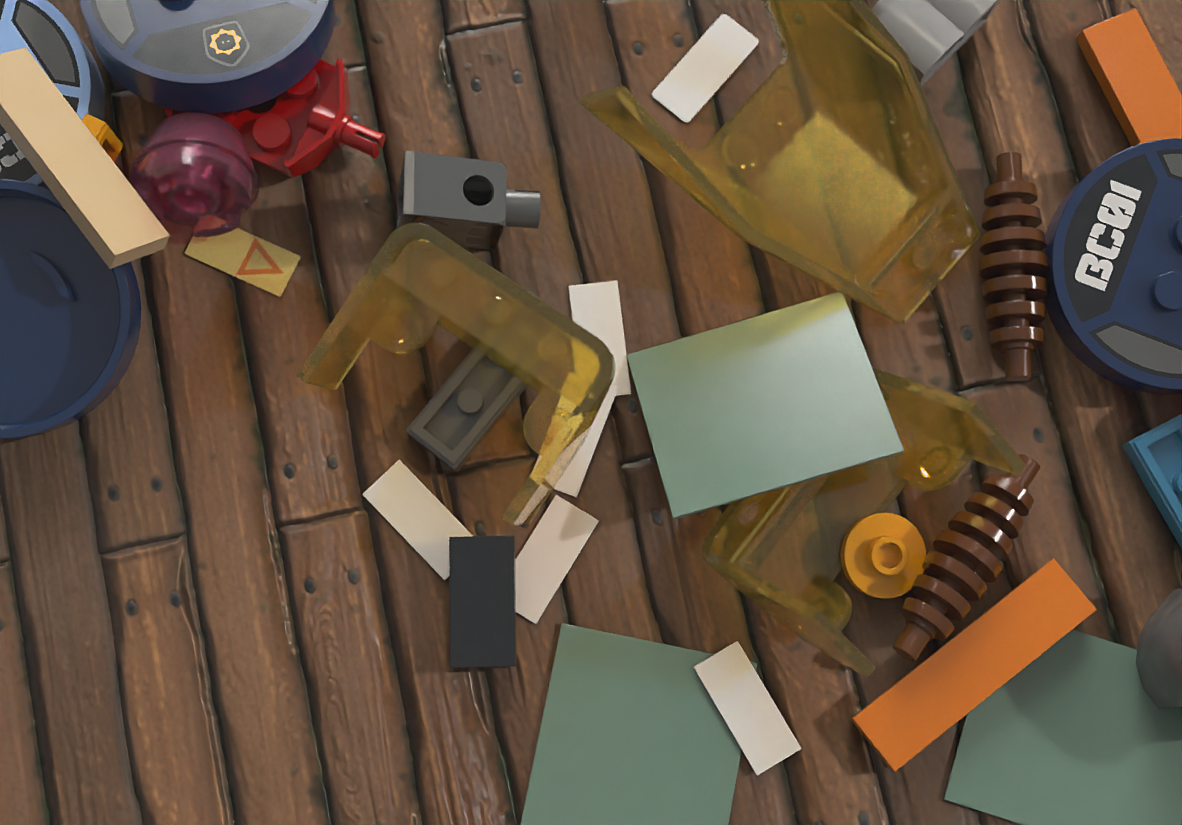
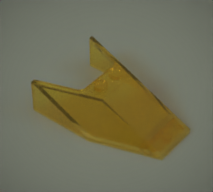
[579,0,981,324]

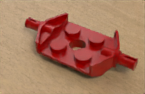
[165,59,385,178]

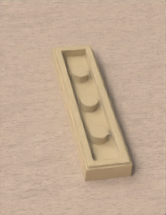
[0,47,170,269]

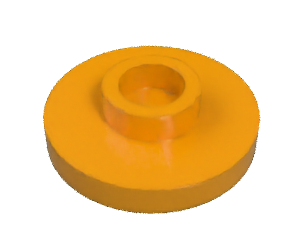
[840,513,926,599]

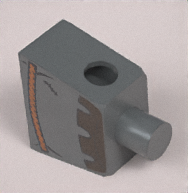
[396,151,541,250]

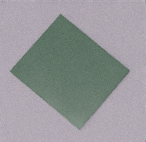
[626,291,904,519]
[520,623,757,825]
[944,629,1182,825]

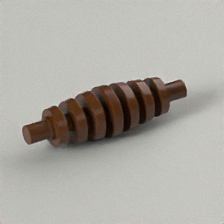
[978,152,1049,381]
[892,454,1040,662]

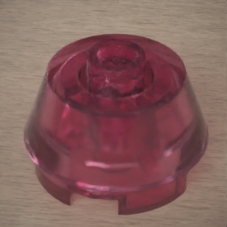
[130,112,259,237]

